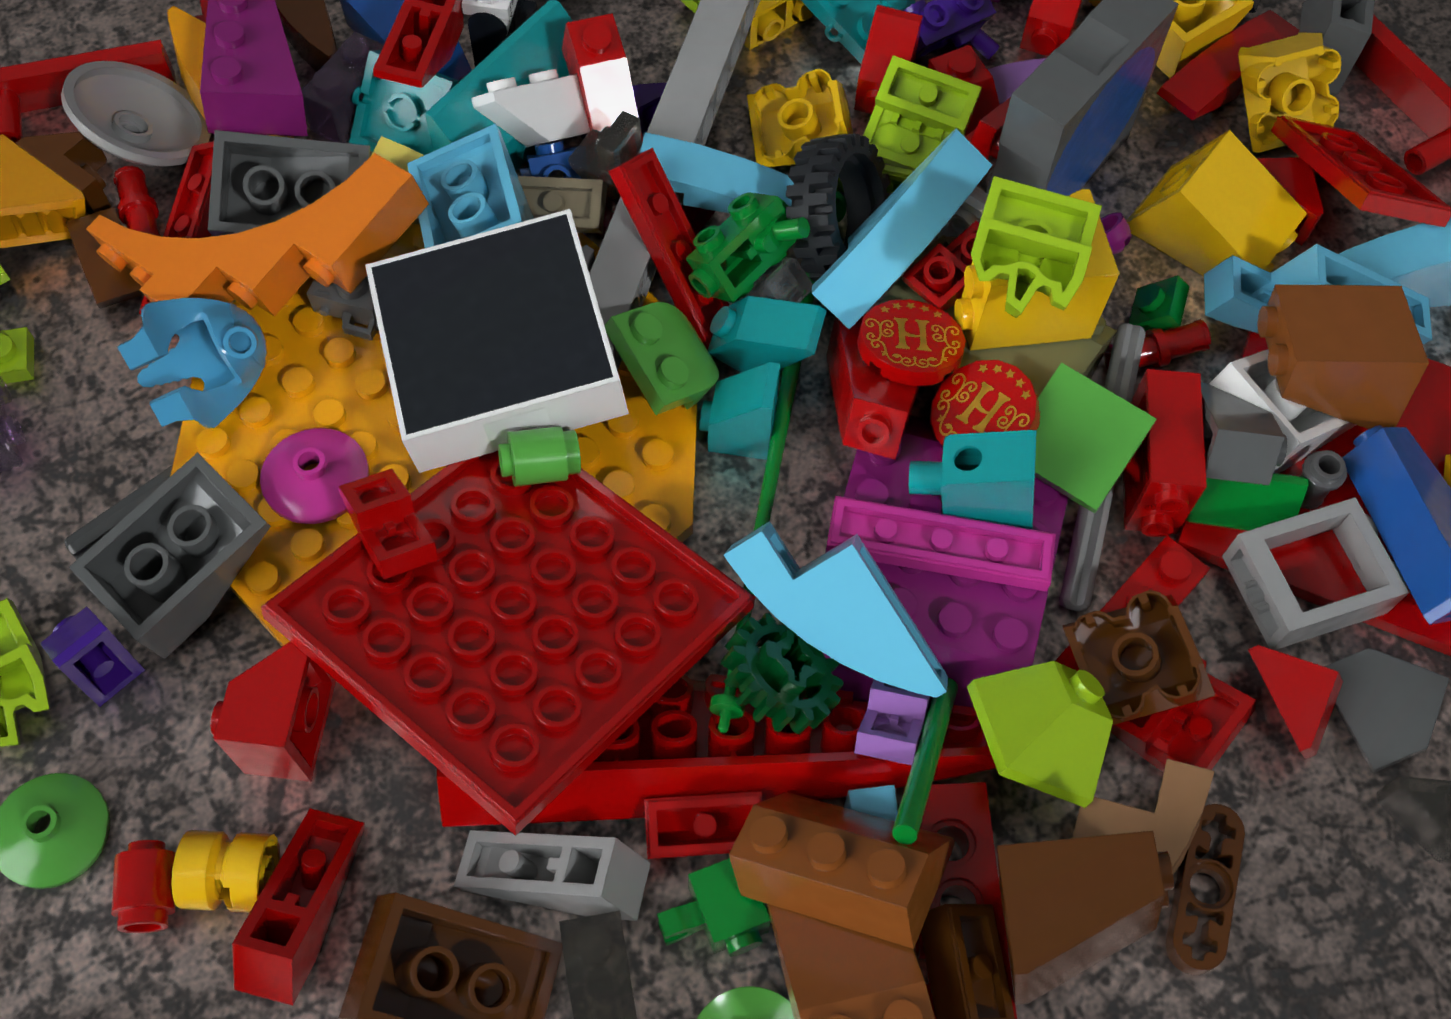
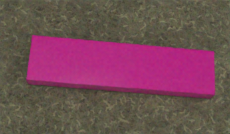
[825,496,1056,592]

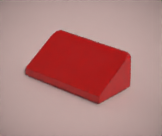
[644,791,762,859]

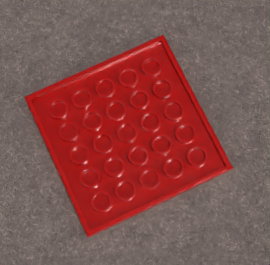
[261,450,756,836]

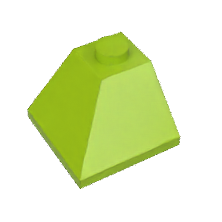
[967,661,1113,808]

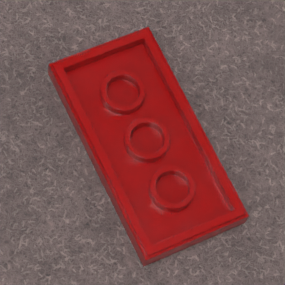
[1271,115,1451,228]

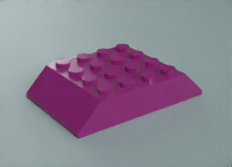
[822,416,1068,708]

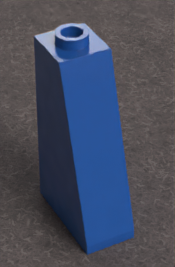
[1342,425,1451,625]

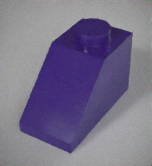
[40,606,145,707]

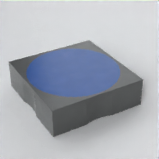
[986,0,1178,196]

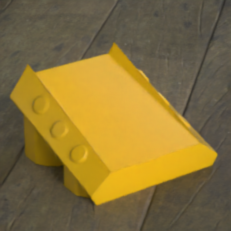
[1238,32,1341,153]
[747,69,853,167]

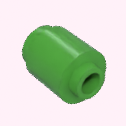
[498,426,581,487]

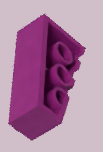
[200,0,308,136]

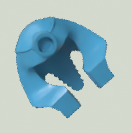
[117,298,267,428]

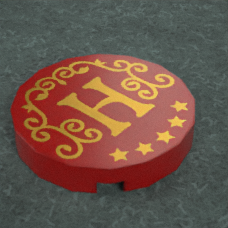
[857,299,966,386]
[930,360,1041,446]

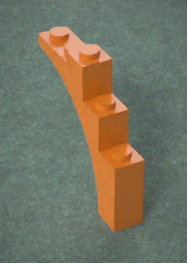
[86,153,429,317]

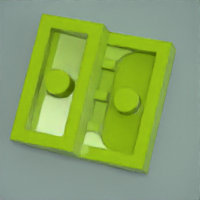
[863,55,982,170]

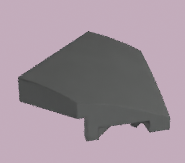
[1324,648,1450,773]

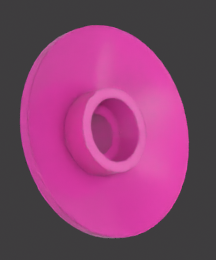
[260,428,369,524]

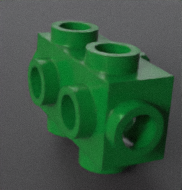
[686,192,810,303]

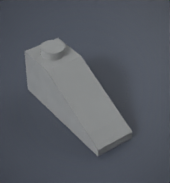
[454,830,651,921]

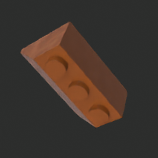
[729,792,955,949]

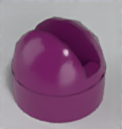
[1100,212,1132,255]

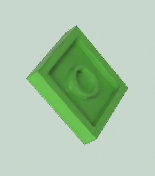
[1035,362,1157,514]

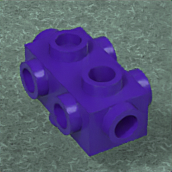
[903,0,1000,61]

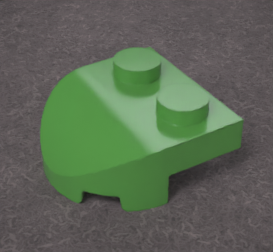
[605,302,719,415]

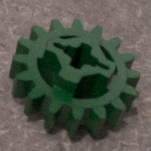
[721,613,844,734]

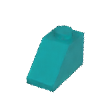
[708,296,827,373]
[699,362,780,460]

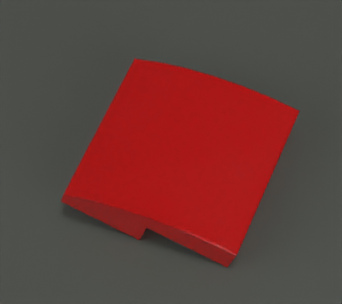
[1111,658,1256,773]

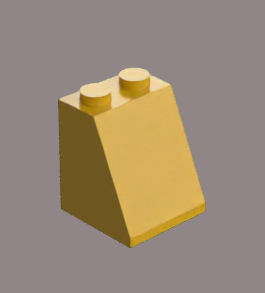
[1126,130,1307,277]
[954,189,1120,351]

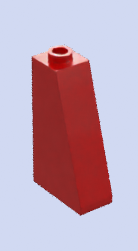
[826,314,920,460]

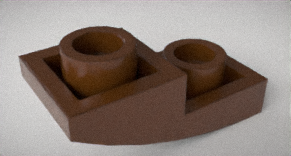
[66,207,144,309]

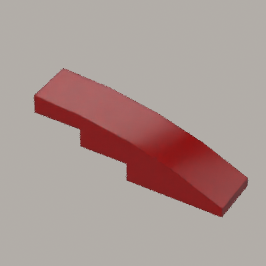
[1157,9,1299,120]

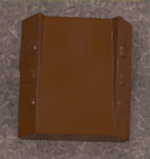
[1062,590,1216,725]

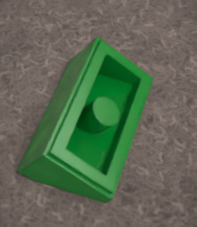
[1186,473,1309,531]

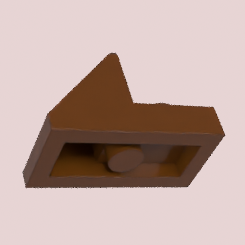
[16,131,112,214]

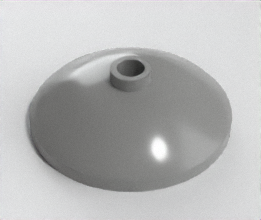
[61,61,211,167]

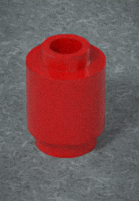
[111,840,176,933]

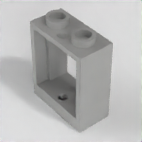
[1222,497,1409,650]

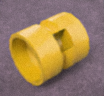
[171,830,280,913]

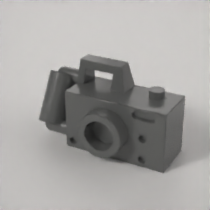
[306,276,379,340]

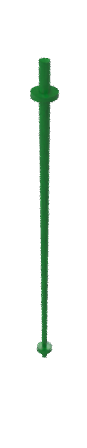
[709,190,847,733]

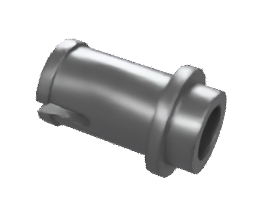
[1300,450,1347,509]

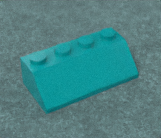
[425,0,573,171]

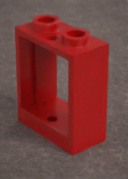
[1123,369,1207,537]

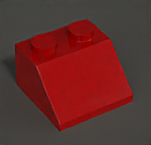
[210,642,336,782]

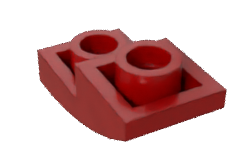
[902,220,979,311]

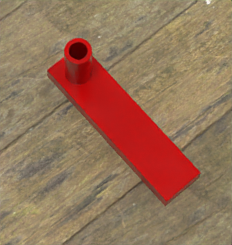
[1355,14,1451,175]
[0,39,176,143]

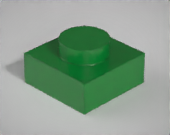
[1129,275,1190,332]

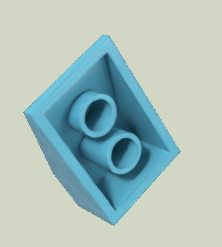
[407,123,534,248]

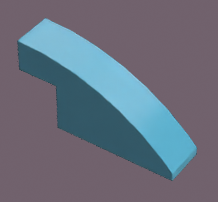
[812,128,992,329]
[1339,217,1451,307]
[1204,244,1432,344]
[723,521,948,698]

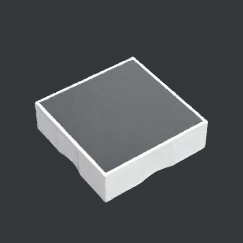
[365,209,629,473]

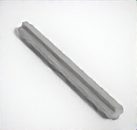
[1059,323,1145,612]

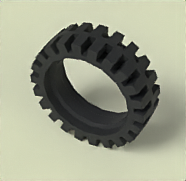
[786,134,892,282]

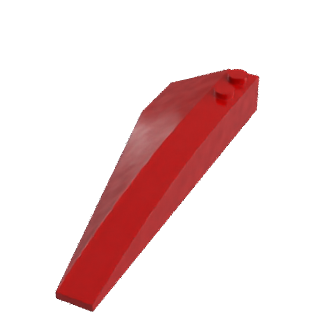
[436,674,996,827]

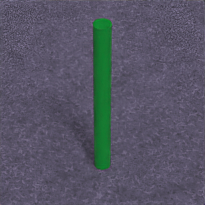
[892,678,958,845]

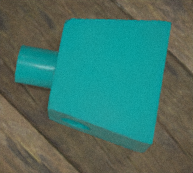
[909,430,1037,530]

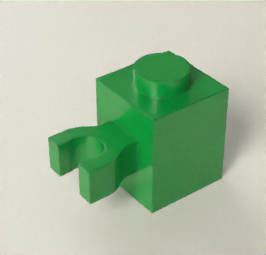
[657,858,771,957]

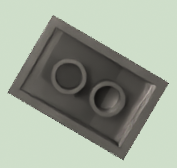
[208,130,370,236]
[69,452,271,659]

